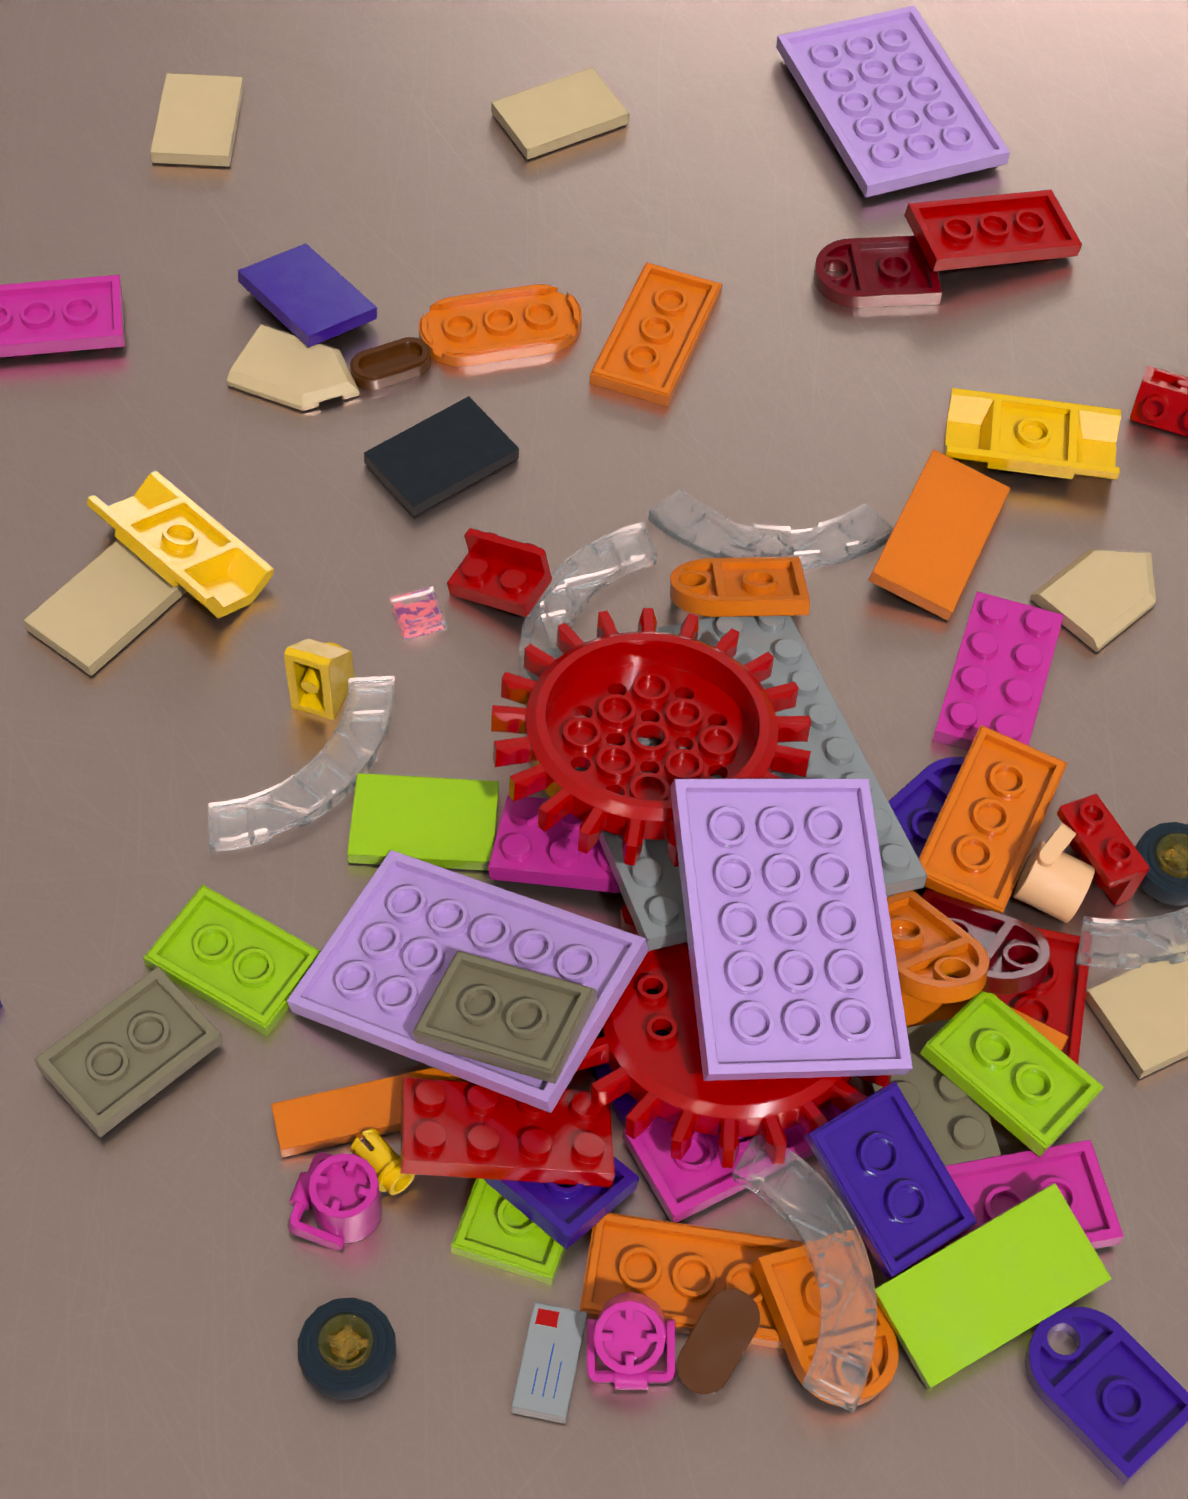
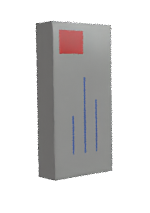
[512,1302,587,1424]

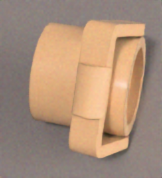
[1013,823,1095,923]

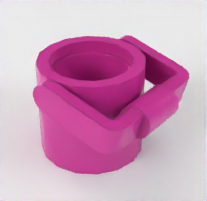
[287,1152,382,1250]
[587,1292,675,1390]

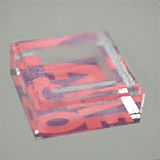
[390,586,447,641]

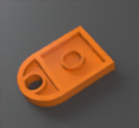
[670,557,810,617]
[887,890,989,1003]
[752,1232,899,1407]

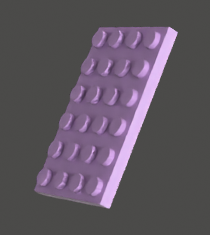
[776,5,1010,197]
[670,779,913,1081]
[287,850,649,1113]

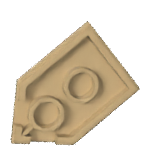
[227,324,359,411]
[1030,549,1156,652]

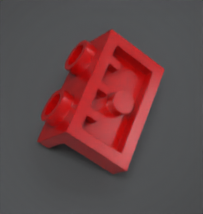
[1130,365,1188,437]
[447,528,552,617]
[1057,793,1150,906]

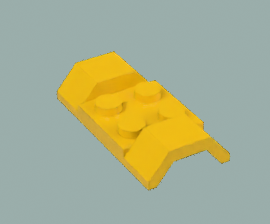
[943,388,1121,480]
[87,471,274,619]

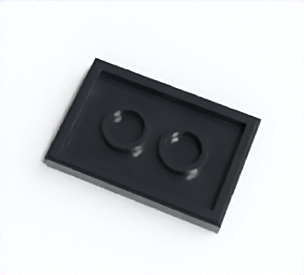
[364,396,519,517]

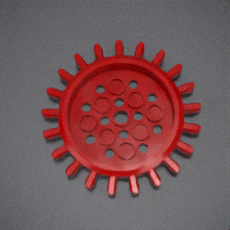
[491,608,811,867]
[577,905,891,1168]

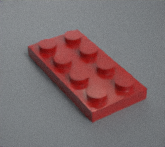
[904,189,1082,272]
[400,1077,615,1187]

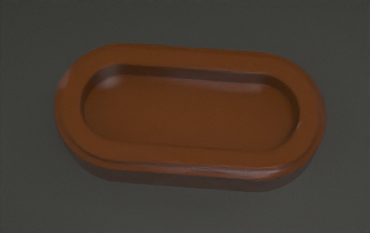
[350,337,431,391]
[677,1289,760,1394]

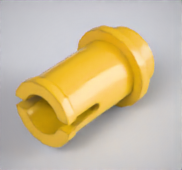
[350,1128,415,1195]

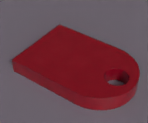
[814,236,942,308]
[921,889,1050,994]

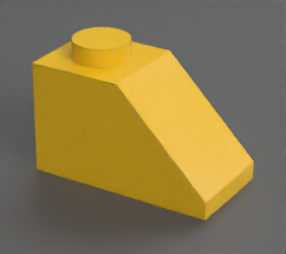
[284,638,355,720]

